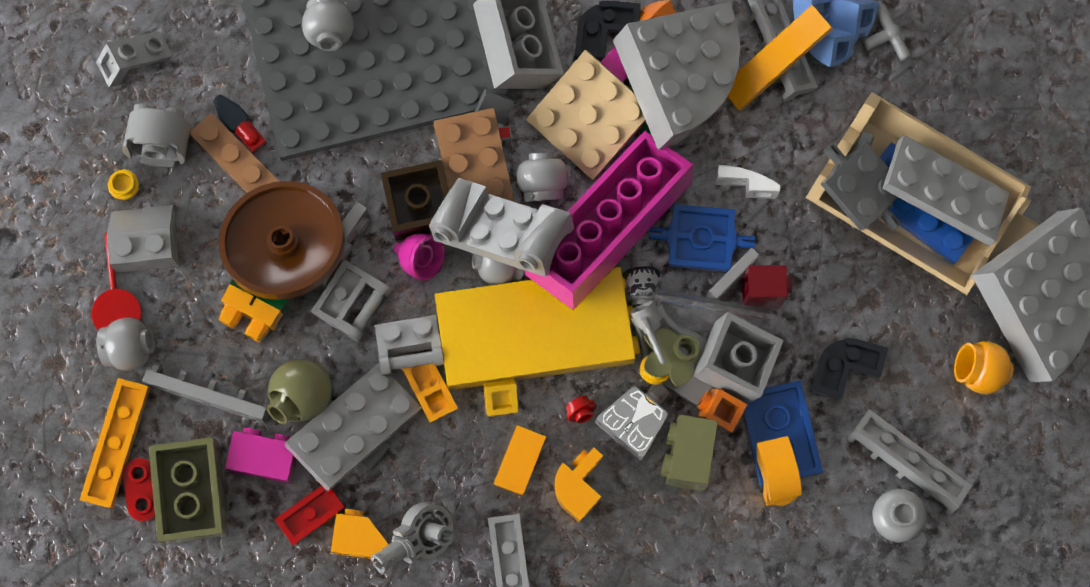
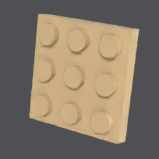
[526,50,646,180]

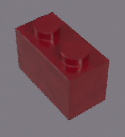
[741,265,793,309]

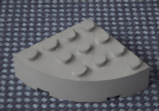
[613,2,740,151]
[971,208,1090,382]

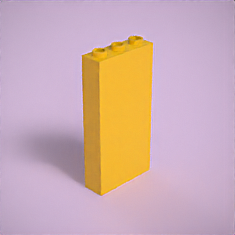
[434,267,640,391]

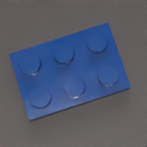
[743,380,823,487]

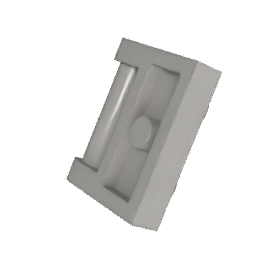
[311,259,392,342]
[375,315,444,375]

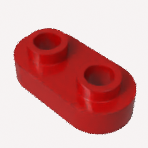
[123,458,155,522]

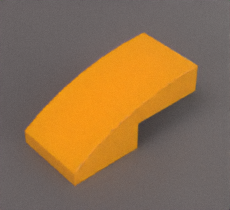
[402,363,458,423]

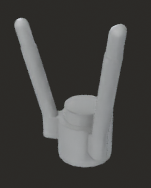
[630,301,684,364]

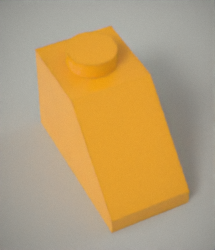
[331,509,389,559]

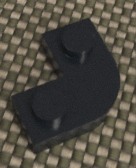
[575,0,641,61]
[810,338,888,400]

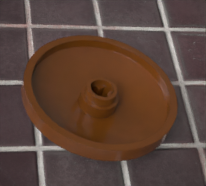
[218,181,345,300]

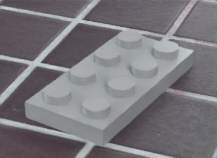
[882,135,1010,246]
[285,363,422,492]

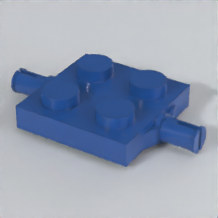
[649,204,755,272]

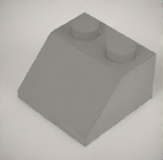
[107,205,179,273]

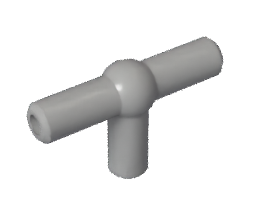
[863,4,911,61]

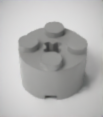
[122,104,191,168]

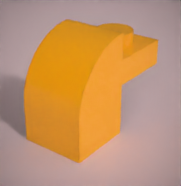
[757,436,802,506]
[555,448,603,523]

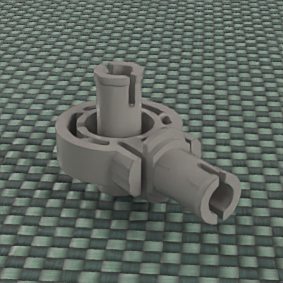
[371,502,454,573]

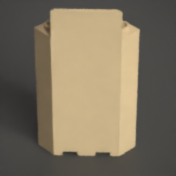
[806,92,1040,295]

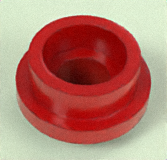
[566,395,597,424]

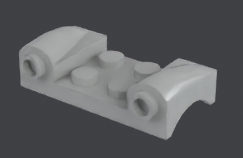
[429,178,574,277]

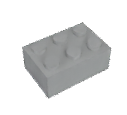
[473,0,564,89]

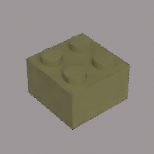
[661,414,718,491]

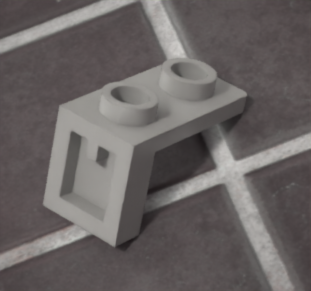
[96,31,172,87]

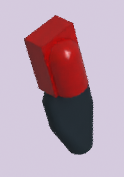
[213,95,267,154]

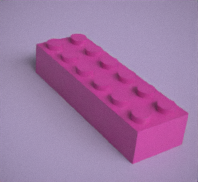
[525,131,693,310]

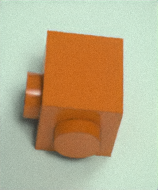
[697,389,748,432]

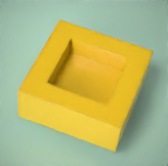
[483,379,518,417]

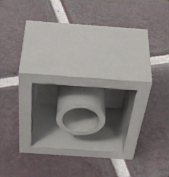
[693,312,784,404]

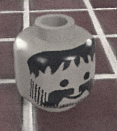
[622,261,663,308]

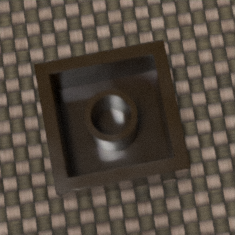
[381,160,449,241]

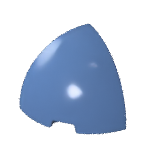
[793,0,879,67]

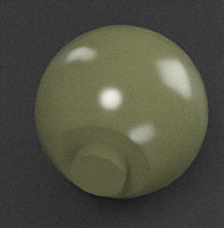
[267,359,332,424]

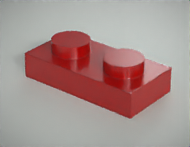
[274,485,346,546]

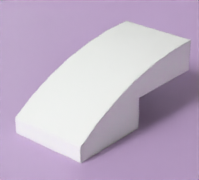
[715,165,780,199]

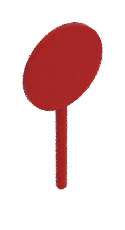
[91,232,142,330]

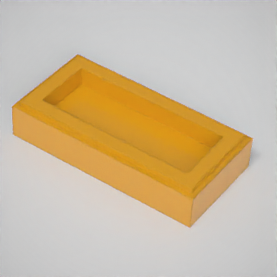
[493,425,546,496]

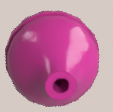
[394,233,445,281]

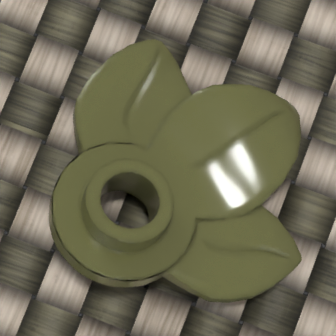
[644,328,701,387]

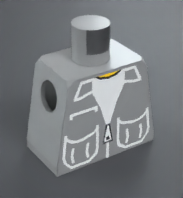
[595,384,670,461]

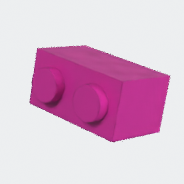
[225,428,297,484]

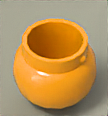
[954,341,1014,395]

